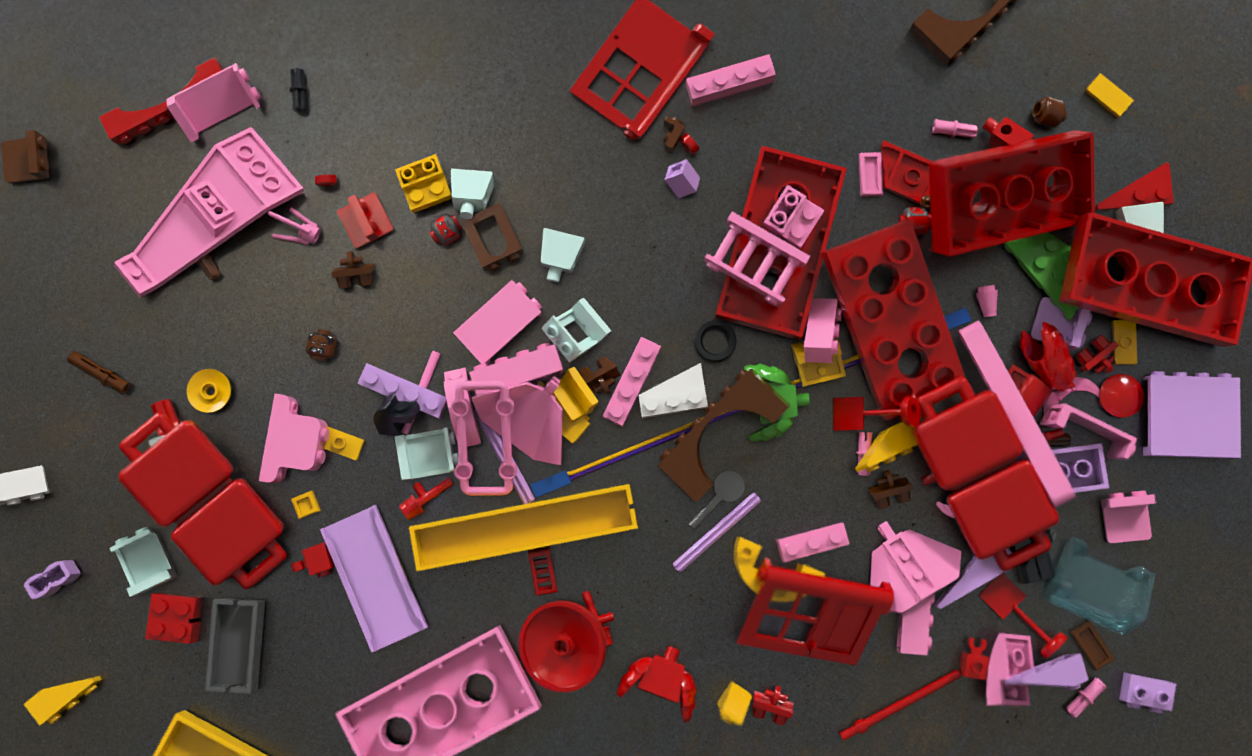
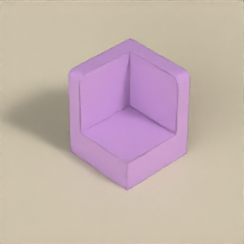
[665,159,700,198]

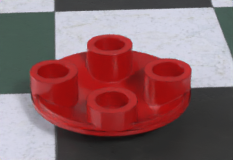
[1099,374,1144,418]

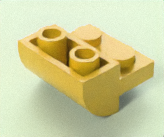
[395,154,452,214]
[791,337,846,387]

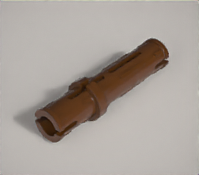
[67,351,130,395]

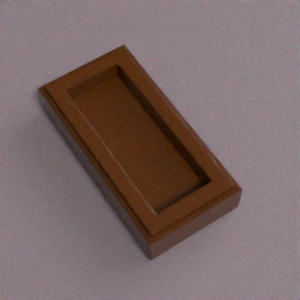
[1069,620,1115,671]

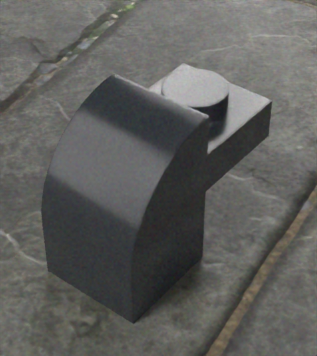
[373,394,420,436]

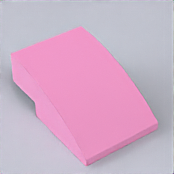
[986,633,1034,707]

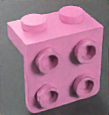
[1101,491,1156,543]

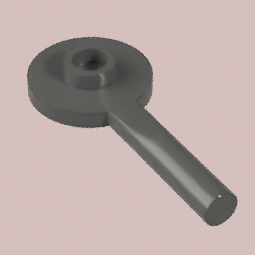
[688,471,745,529]

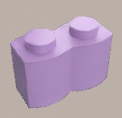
[24,560,81,599]

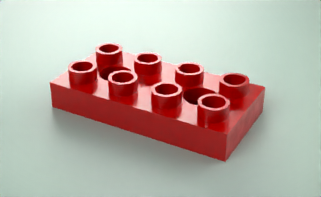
[928,130,1095,256]
[715,146,847,340]
[1059,212,1252,347]
[821,221,965,420]

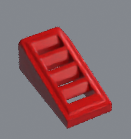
[528,546,557,596]

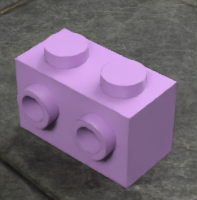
[1119,672,1176,713]

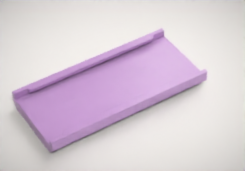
[320,505,428,652]

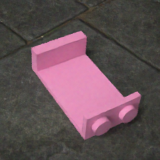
[166,63,261,143]
[453,280,543,365]
[1039,403,1137,459]

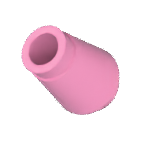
[976,285,998,317]

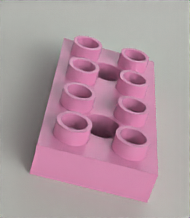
[336,625,542,756]

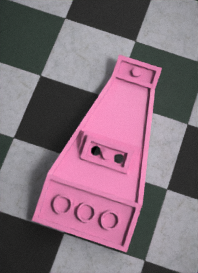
[114,127,303,298]

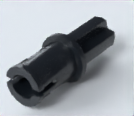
[289,68,307,112]

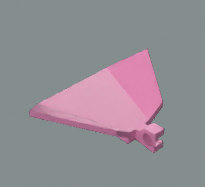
[471,376,563,465]
[870,521,962,613]

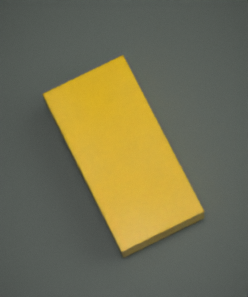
[1085,73,1134,118]

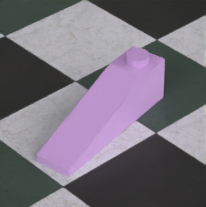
[933,549,1012,609]
[1004,653,1089,690]

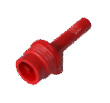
[398,477,454,521]
[582,591,614,648]

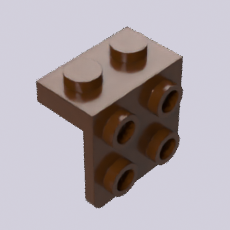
[1,130,49,183]

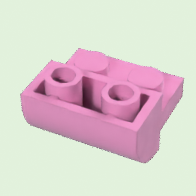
[763,185,824,249]

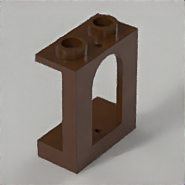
[461,203,523,272]

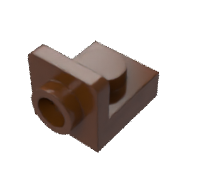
[663,116,685,154]

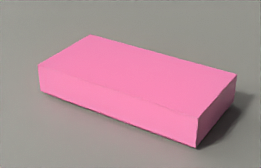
[859,152,883,197]

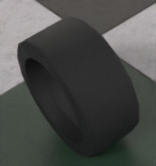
[694,320,737,363]

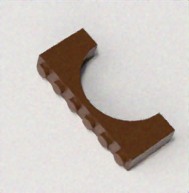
[909,0,1018,65]
[658,368,790,502]

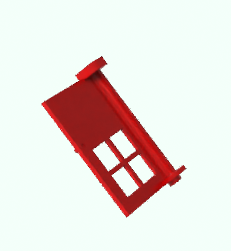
[569,0,715,141]
[737,558,894,666]

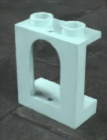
[541,298,611,362]

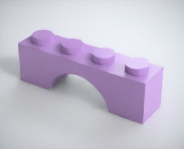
[358,363,448,420]

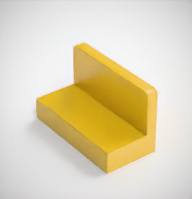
[552,367,599,422]

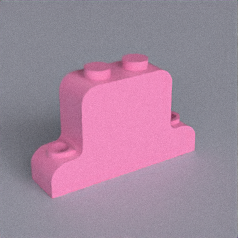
[259,394,330,483]

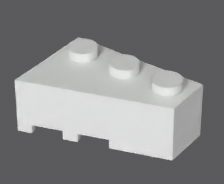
[638,363,708,419]
[0,466,49,506]

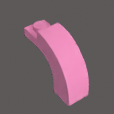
[444,368,481,447]

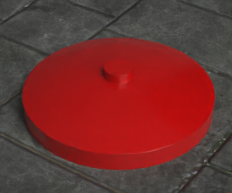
[519,601,606,692]

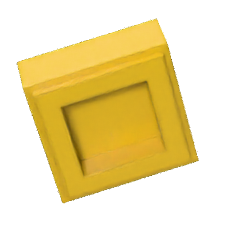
[291,491,321,519]

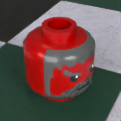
[898,207,932,236]
[429,213,462,246]

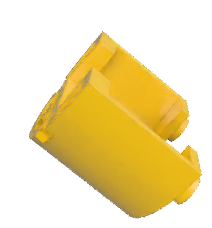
[733,537,825,602]

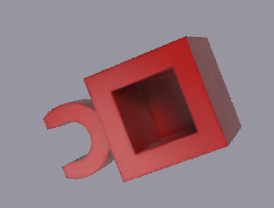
[291,543,336,578]
[959,637,990,680]

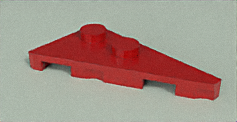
[1095,163,1174,211]

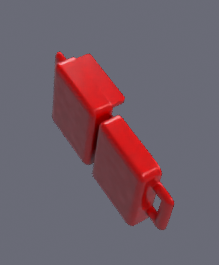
[912,376,1059,571]
[118,412,287,589]

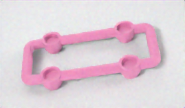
[450,381,517,496]

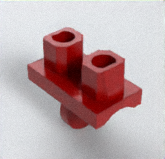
[1075,335,1119,374]
[752,685,794,726]

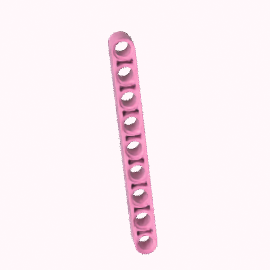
[958,320,1076,508]

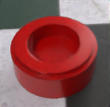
[680,133,700,155]
[314,175,337,186]

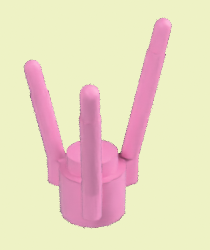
[268,208,321,246]

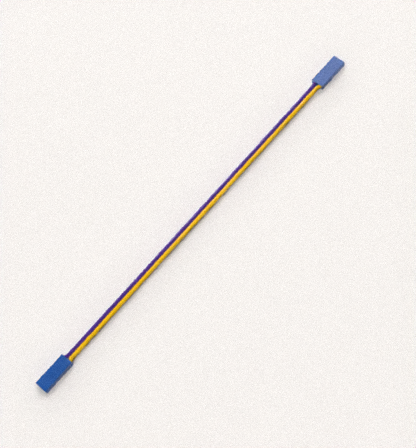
[530,308,972,498]

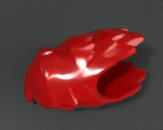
[1020,322,1077,392]

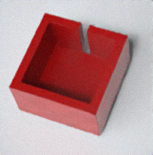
[145,592,204,644]

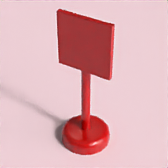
[833,395,921,431]
[978,573,1068,659]

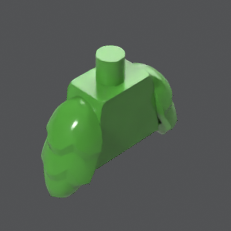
[744,364,810,442]

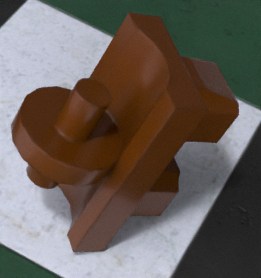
[331,251,375,288]
[578,356,620,395]
[868,470,913,509]

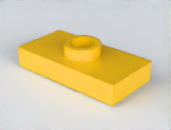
[1111,320,1137,365]
[324,426,366,461]

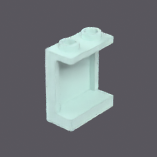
[395,427,459,481]
[110,527,178,597]

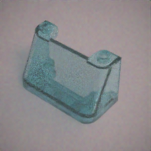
[1045,537,1156,634]

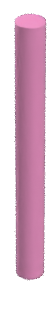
[401,351,440,435]

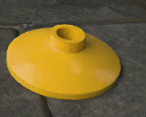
[187,369,231,413]

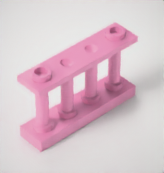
[704,212,810,306]

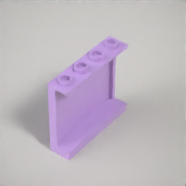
[1143,371,1241,459]

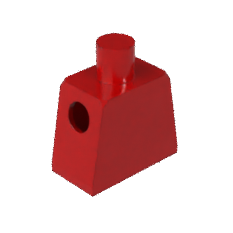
[982,117,1034,148]

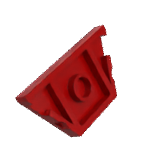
[881,140,932,205]

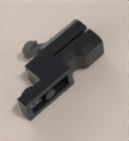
[1009,529,1057,584]

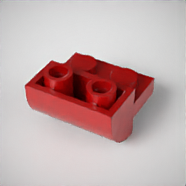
[1008,364,1052,418]

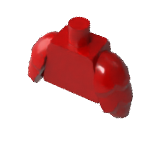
[616,646,697,723]

